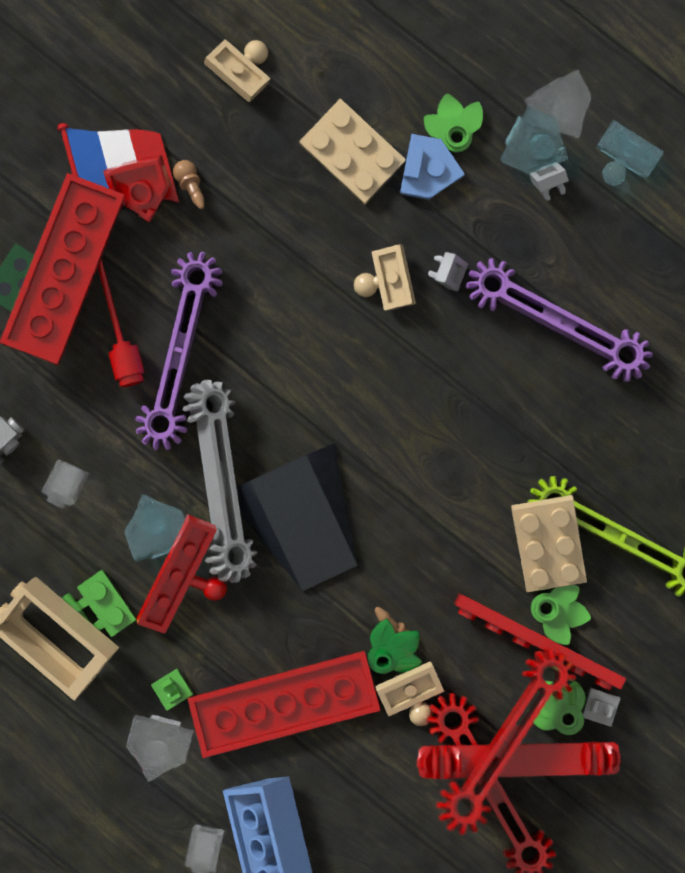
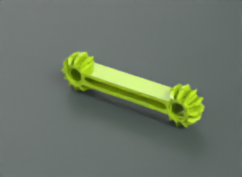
[528,476,685,597]

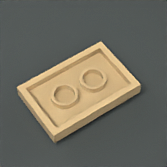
[299,99,406,205]
[511,495,587,592]

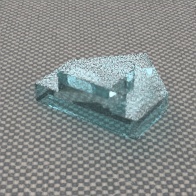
[500,105,568,174]
[124,494,185,562]

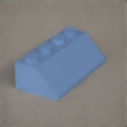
[223,776,312,873]

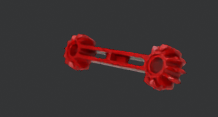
[436,649,576,835]
[427,693,556,873]
[417,742,621,779]

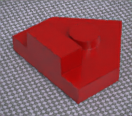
[103,155,171,222]

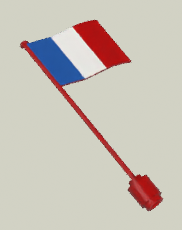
[57,123,179,388]

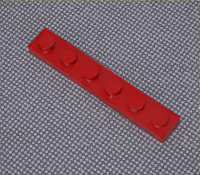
[454,593,626,691]

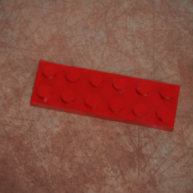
[0,173,125,366]
[187,650,380,758]

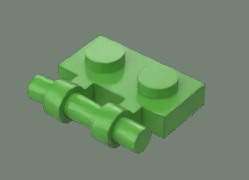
[62,570,137,637]

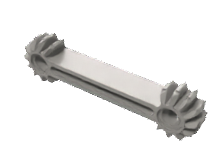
[182,379,258,583]

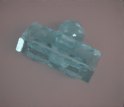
[596,120,664,186]

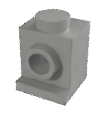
[0,416,24,465]

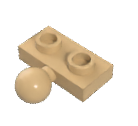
[204,39,270,102]
[354,244,416,311]
[375,661,444,726]

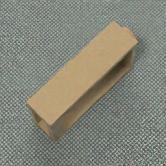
[0,576,119,701]

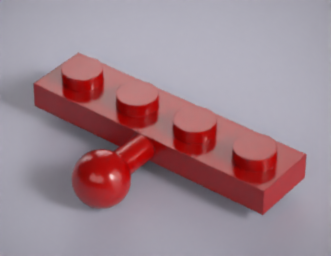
[136,515,227,634]

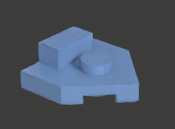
[400,134,465,200]

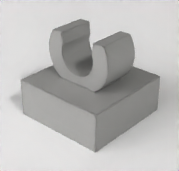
[529,161,569,201]
[428,252,468,292]
[582,687,620,727]

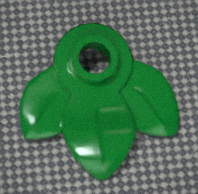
[368,619,422,674]

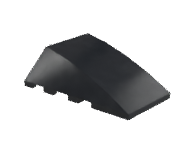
[236,443,358,591]

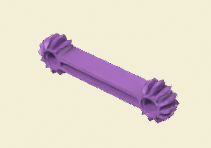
[136,252,223,450]
[466,258,652,382]

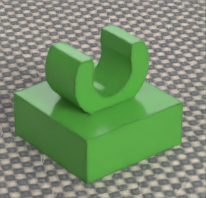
[151,668,194,711]

